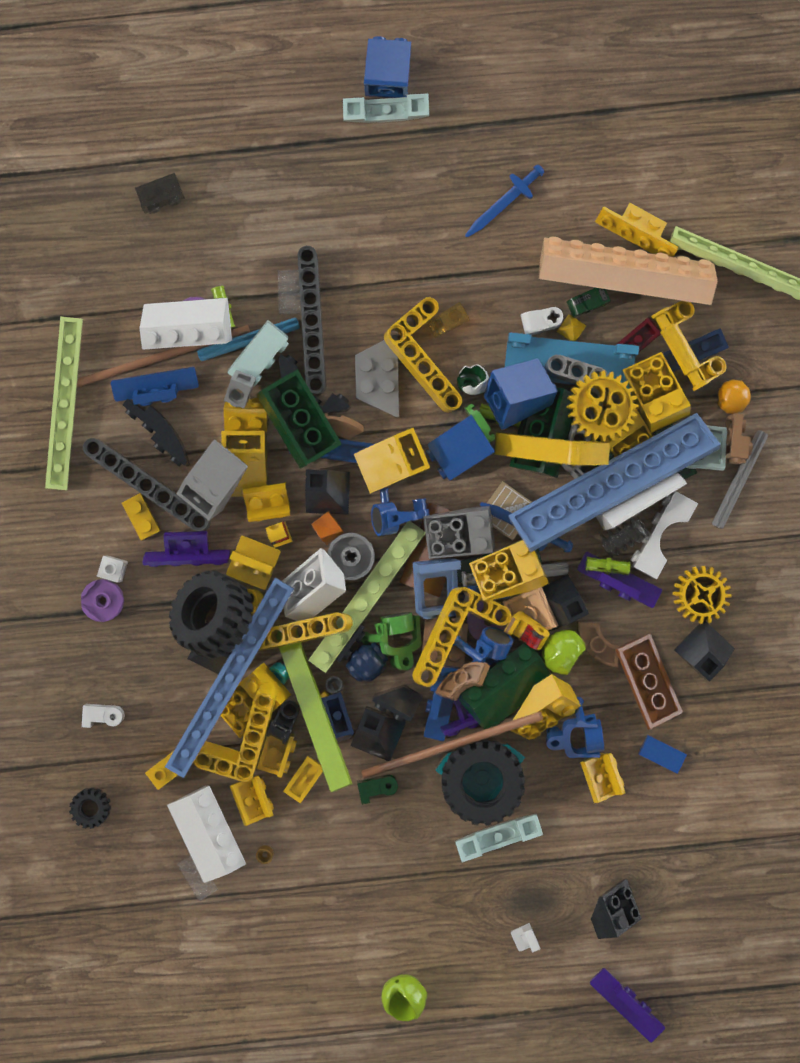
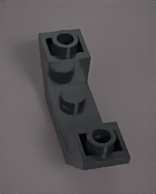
[279,354,351,414]

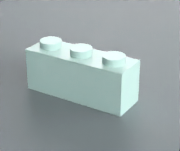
[227,320,289,386]

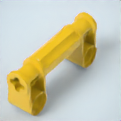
[651,301,726,391]

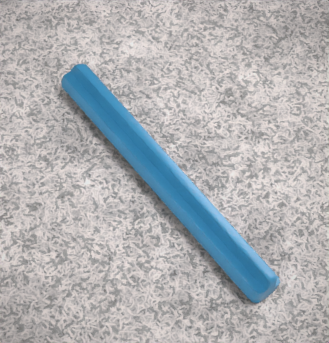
[197,318,300,361]

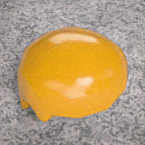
[718,379,751,414]

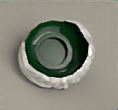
[457,364,489,395]

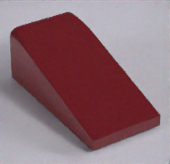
[616,316,661,352]

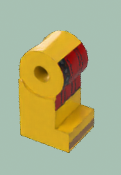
[266,521,293,548]
[504,610,550,650]

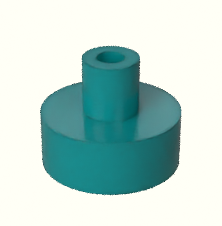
[269,662,290,684]

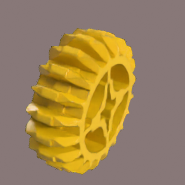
[672,566,732,624]

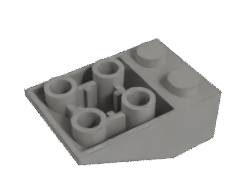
[177,440,248,521]
[424,506,495,559]

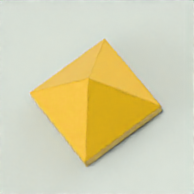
[557,314,586,341]

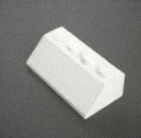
[140,298,232,350]
[596,473,687,530]
[167,785,246,883]

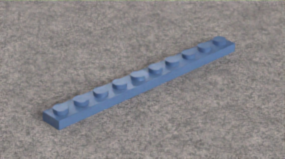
[165,578,294,778]

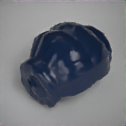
[346,643,388,682]

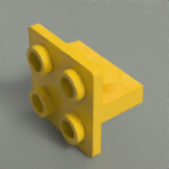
[226,536,281,590]

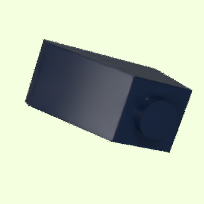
[321,693,354,742]

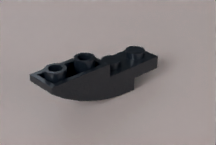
[123,399,190,467]

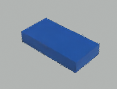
[638,735,687,774]

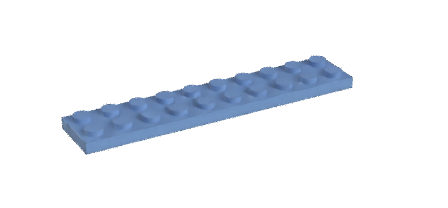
[508,413,720,552]

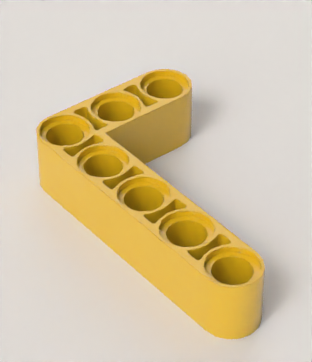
[384,297,462,413]
[494,433,610,465]
[413,587,511,687]
[247,589,353,650]
[193,683,277,782]

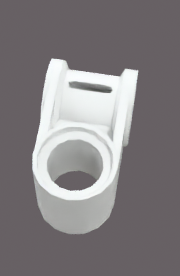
[521,307,563,335]

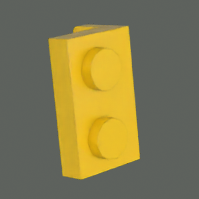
[223,398,268,432]
[257,733,297,778]
[580,753,626,803]
[229,775,274,826]

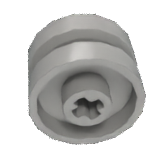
[328,533,375,580]

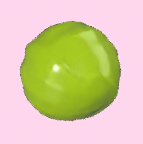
[542,630,586,675]
[381,974,427,1022]

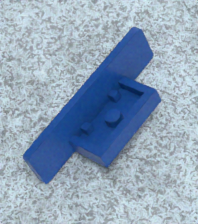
[110,367,199,406]
[424,667,458,741]

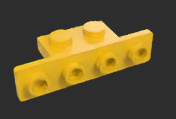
[595,203,678,257]

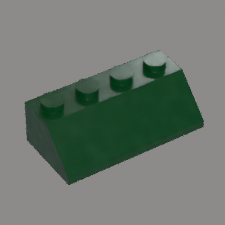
[256,369,342,469]
[509,388,575,478]
[460,642,551,730]

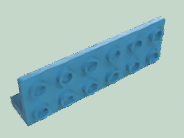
[505,332,639,389]

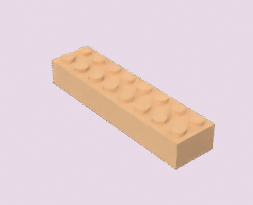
[539,237,718,305]

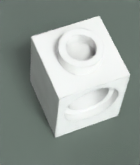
[97,556,128,583]

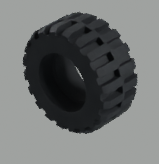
[169,571,253,658]
[441,739,525,826]

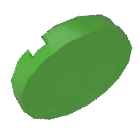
[465,404,495,443]

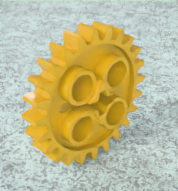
[567,370,639,442]

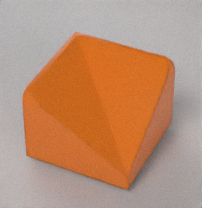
[311,512,344,545]

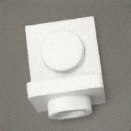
[511,923,540,953]

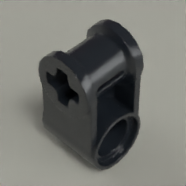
[266,700,299,744]

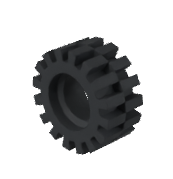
[69,788,111,829]

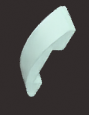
[343,93,429,123]
[455,814,543,862]

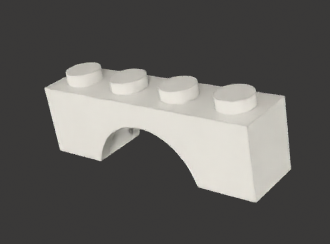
[631,491,698,579]

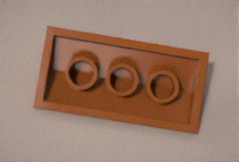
[400,502,455,597]
[616,633,683,730]

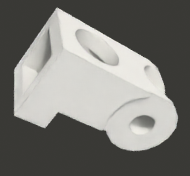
[82,704,125,728]

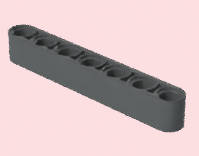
[298,245,326,396]
[83,438,211,531]

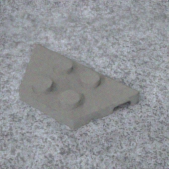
[355,335,399,418]

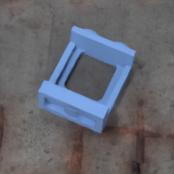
[413,557,461,619]

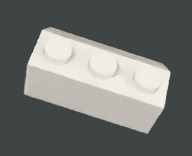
[282,548,346,621]

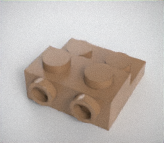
[725,413,753,465]
[422,616,468,669]

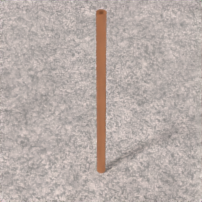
[77,325,250,388]
[362,711,543,778]

